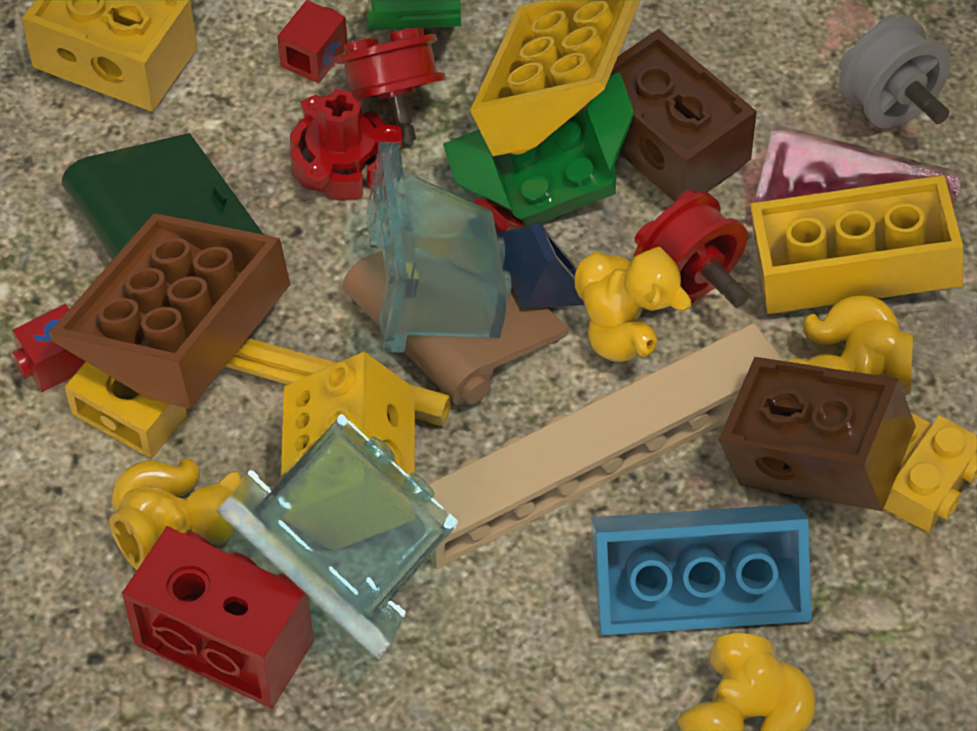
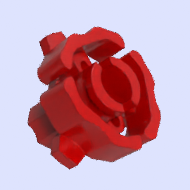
[290,89,402,200]

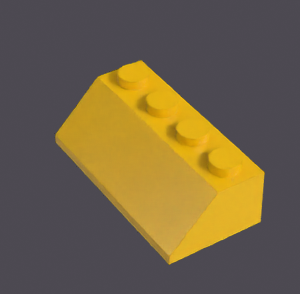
[750,175,963,314]

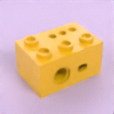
[22,0,197,112]
[279,351,415,552]

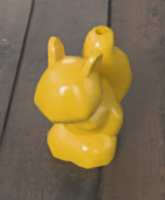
[575,247,691,362]
[787,295,913,394]
[109,459,244,570]
[677,633,816,731]

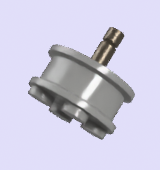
[839,15,951,129]

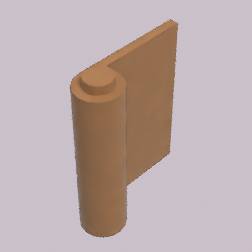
[343,221,569,406]

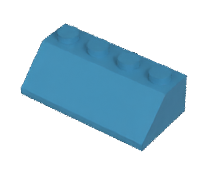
[591,504,812,635]

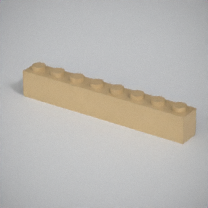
[406,323,784,569]

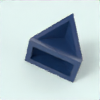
[490,221,584,309]

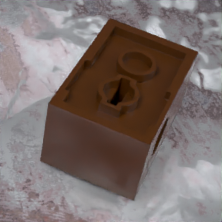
[610,29,757,202]
[719,356,916,512]

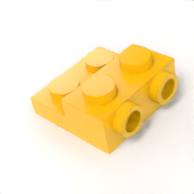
[884,413,977,533]

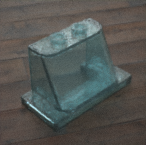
[366,142,511,353]
[216,413,458,659]

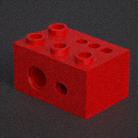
[122,526,314,709]

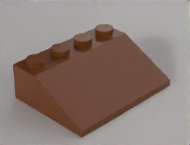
[49,213,291,409]

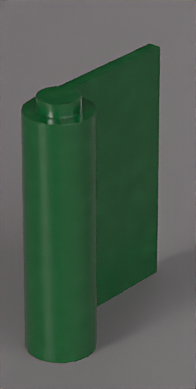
[62,133,264,259]

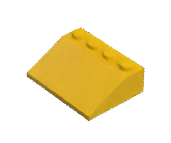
[470,0,641,156]

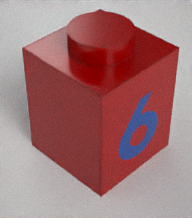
[277,0,348,83]
[11,303,86,392]

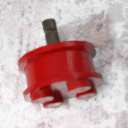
[335,27,446,143]
[633,190,749,308]

